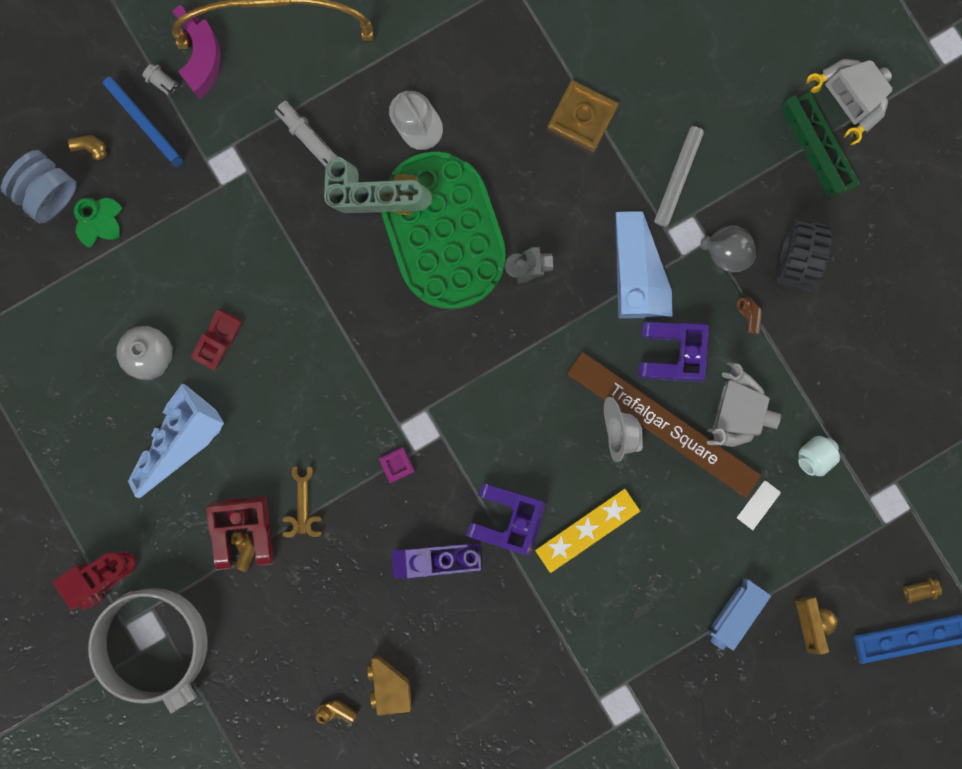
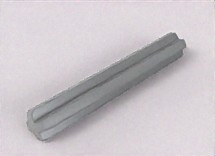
[654,126,704,227]

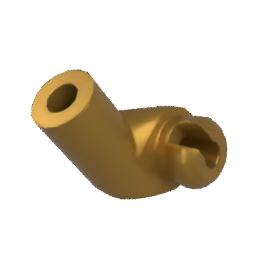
[68,135,107,160]
[231,531,255,572]
[315,700,358,724]

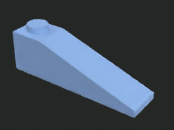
[128,384,224,498]

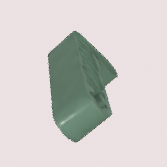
[324,157,432,213]

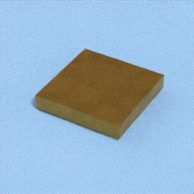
[547,80,619,152]

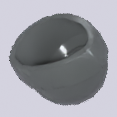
[700,225,756,272]

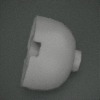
[116,326,173,380]

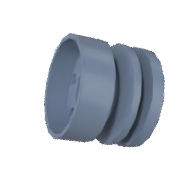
[1,150,76,223]

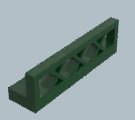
[780,92,860,200]

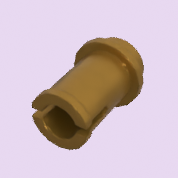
[903,578,942,604]

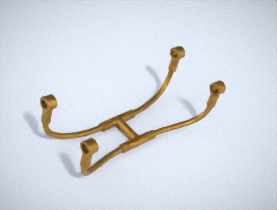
[172,0,373,49]

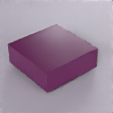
[379,447,415,483]

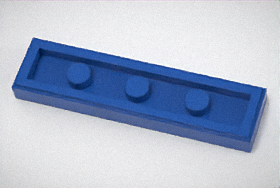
[102,77,183,168]
[854,614,962,664]

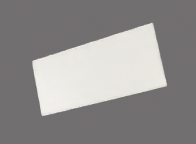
[737,481,781,530]

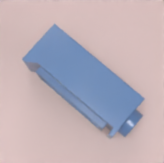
[707,578,771,651]

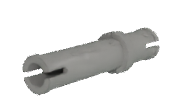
[274,101,338,167]

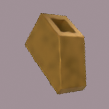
[367,656,412,715]

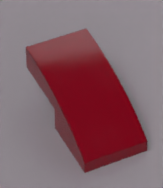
[191,309,244,370]

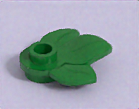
[74,198,122,248]

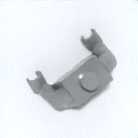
[707,362,781,447]

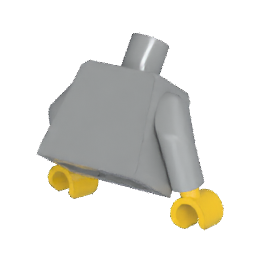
[806,59,892,145]

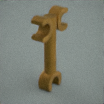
[283,467,322,537]

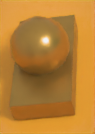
[795,597,837,655]

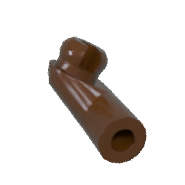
[736,297,762,335]

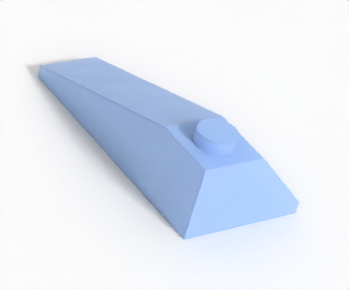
[616,212,672,318]

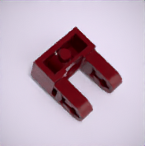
[206,496,273,570]
[52,551,137,611]

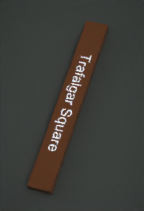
[567,352,762,498]

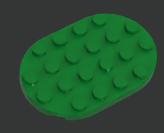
[382,152,505,309]

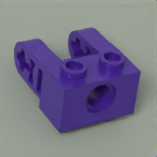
[638,322,709,383]
[466,483,547,556]

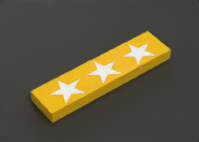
[535,489,640,573]

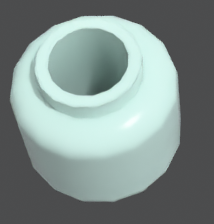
[798,436,840,476]

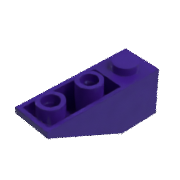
[392,543,481,578]

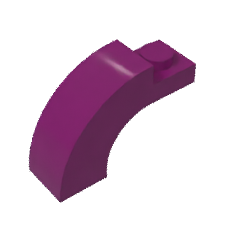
[172,5,221,100]

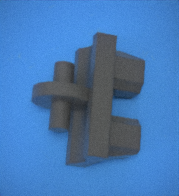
[505,247,553,283]

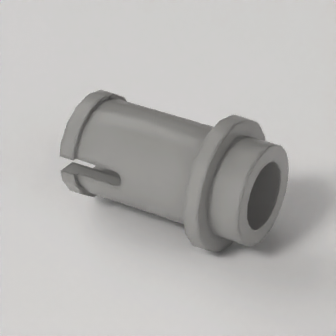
[143,64,179,96]

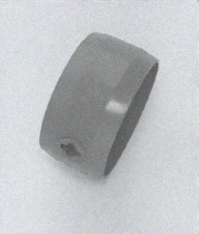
[88,588,208,713]

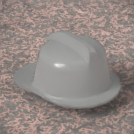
[389,91,443,150]
[604,397,643,462]

